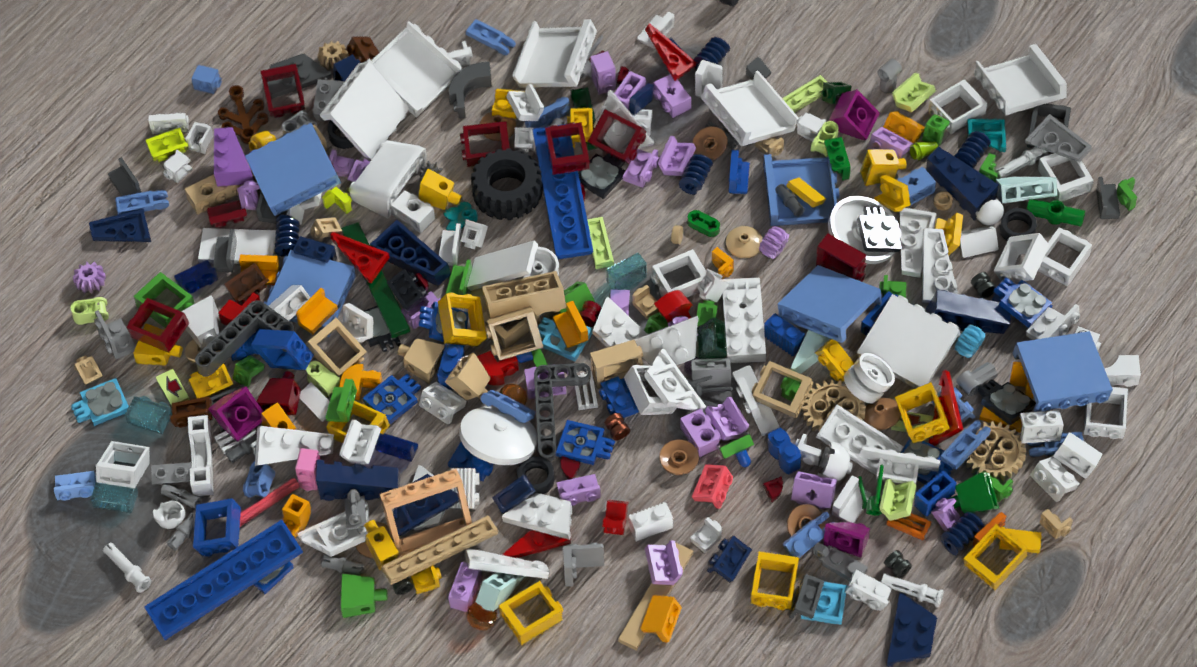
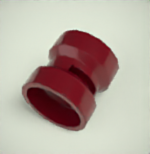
[580,301,602,327]

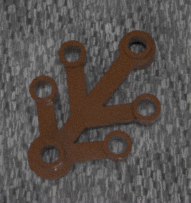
[218,85,269,144]

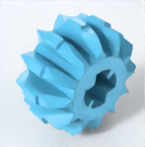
[955,325,985,358]

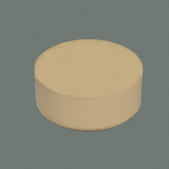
[934,191,953,210]
[671,225,683,245]

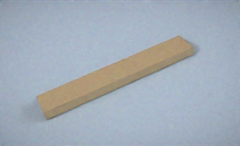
[381,515,498,585]
[618,542,693,651]

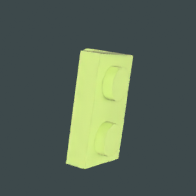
[892,73,936,112]
[880,479,916,521]

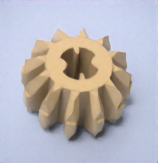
[317,41,348,70]

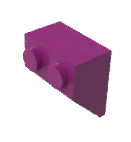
[828,89,880,141]

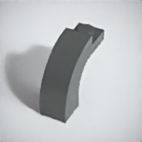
[449,61,492,119]

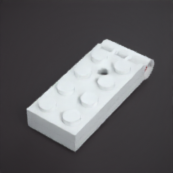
[722,278,766,363]

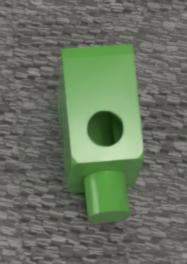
[341,574,388,618]

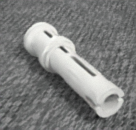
[994,147,1048,179]
[103,543,152,593]
[881,573,944,607]

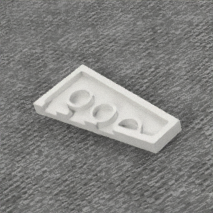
[900,208,936,278]
[922,228,958,303]
[464,548,549,579]

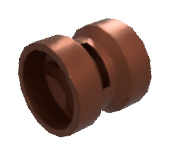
[604,413,630,441]

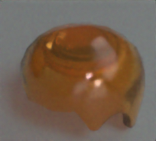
[499,383,527,405]
[466,602,498,631]

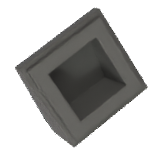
[746,57,772,79]

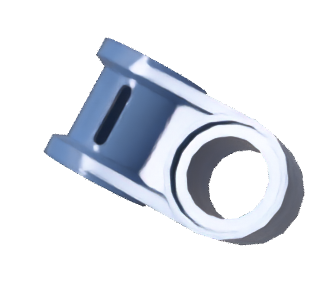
[243,461,275,498]

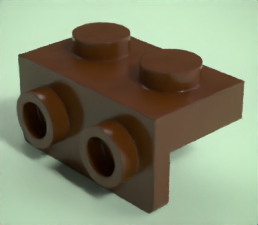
[346,36,379,63]
[223,263,269,303]
[170,396,213,428]

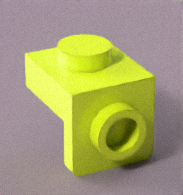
[322,186,352,214]

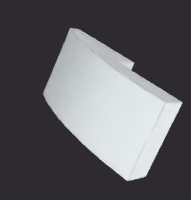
[300,382,330,422]

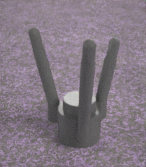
[688,375,733,407]

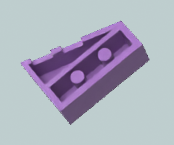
[214,127,253,186]

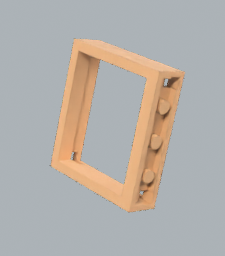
[380,469,472,558]

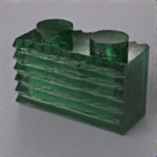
[697,317,727,359]

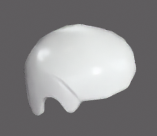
[975,199,1004,226]
[153,501,185,529]

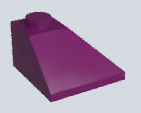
[208,387,263,441]
[823,522,870,558]

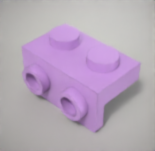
[658,136,696,176]
[705,397,749,441]
[645,540,683,585]

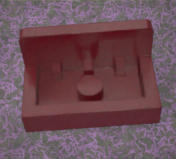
[207,200,247,228]

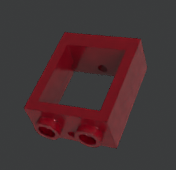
[260,64,306,118]
[588,109,647,164]
[460,121,510,167]
[545,122,589,175]
[816,233,867,282]
[126,298,189,353]

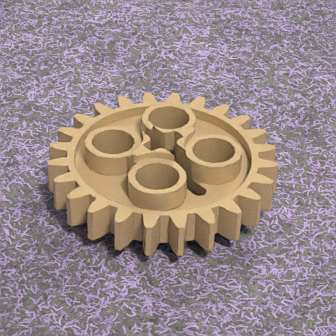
[802,380,866,431]
[965,421,1026,481]

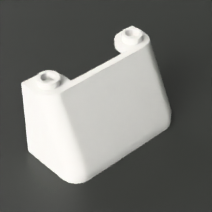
[349,140,427,219]

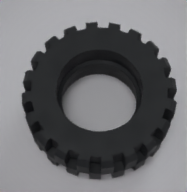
[471,148,543,220]

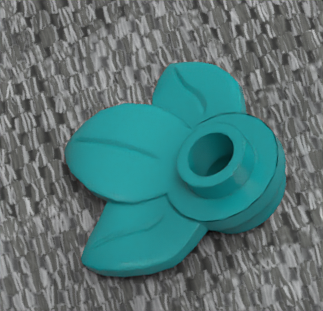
[443,202,478,231]

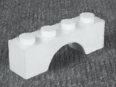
[1104,355,1141,387]
[188,415,214,497]

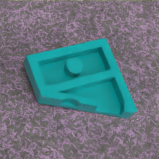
[967,119,1006,152]

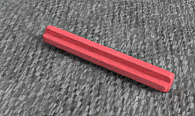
[240,478,299,527]

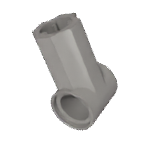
[877,59,902,93]
[956,362,998,396]

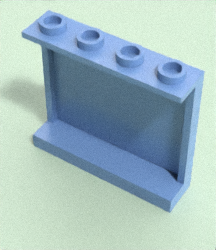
[245,123,341,216]
[763,154,839,226]
[264,250,356,337]
[778,265,882,343]
[1013,331,1113,412]

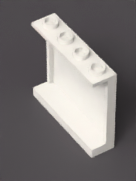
[513,19,597,88]
[366,21,462,118]
[974,44,1067,115]
[320,62,409,161]
[701,71,799,146]
[857,294,961,388]

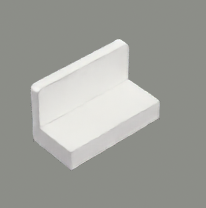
[637,12,674,49]
[695,60,722,97]
[439,223,462,266]
[960,225,999,258]
[269,285,311,321]
[1053,432,1102,479]
[832,475,871,523]

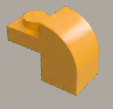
[339,364,383,400]
[282,494,311,538]

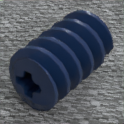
[693,37,730,70]
[954,131,991,168]
[679,154,713,195]
[274,215,300,257]
[941,512,984,556]

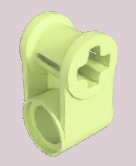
[810,121,839,157]
[70,297,109,325]
[306,361,341,397]

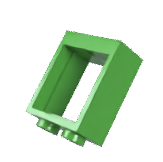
[134,272,195,328]

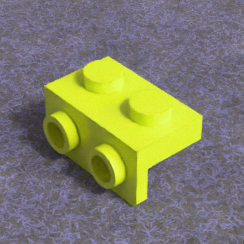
[146,128,188,162]

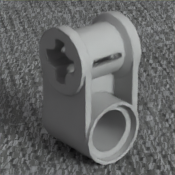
[282,110,317,136]

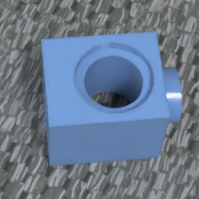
[191,65,222,94]

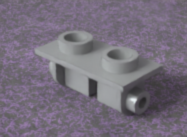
[151,462,191,485]
[345,489,366,530]

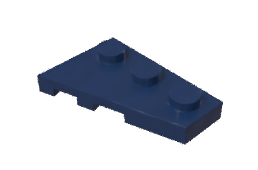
[89,209,151,242]

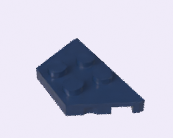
[393,474,459,537]
[887,593,937,667]

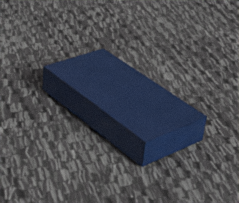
[629,83,654,116]
[492,475,536,514]

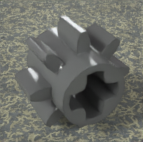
[420,161,443,177]

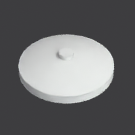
[828,196,901,264]
[459,406,538,465]

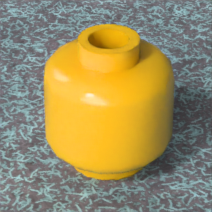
[249,131,277,151]

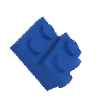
[599,376,639,418]
[448,442,493,482]

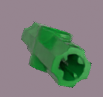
[1027,199,1085,227]

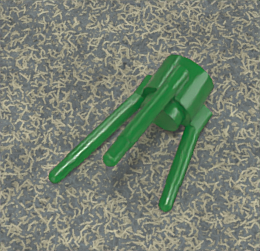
[858,464,884,516]

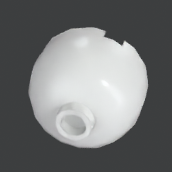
[818,442,853,482]

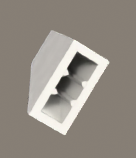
[181,295,219,349]

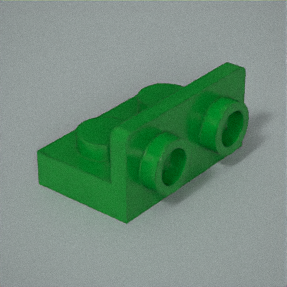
[824,137,851,181]

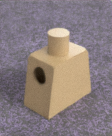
[397,339,445,384]
[445,353,490,402]

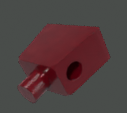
[257,371,301,415]

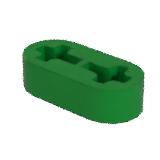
[687,210,720,237]

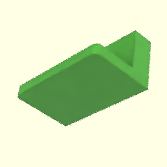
[446,260,472,295]
[559,281,595,314]
[325,379,357,422]

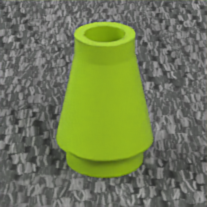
[909,141,938,160]

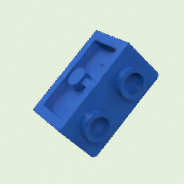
[729,150,750,194]

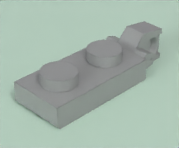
[813,543,868,581]

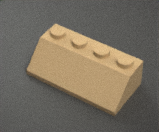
[482,271,566,320]

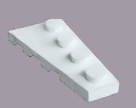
[255,426,334,466]

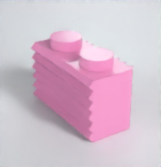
[295,448,320,491]

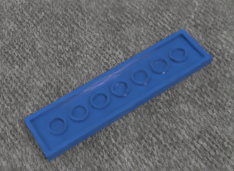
[532,124,593,259]
[144,520,303,640]

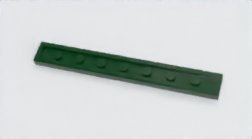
[341,222,410,339]

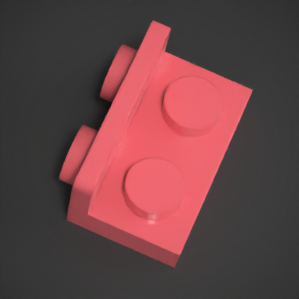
[692,464,733,509]

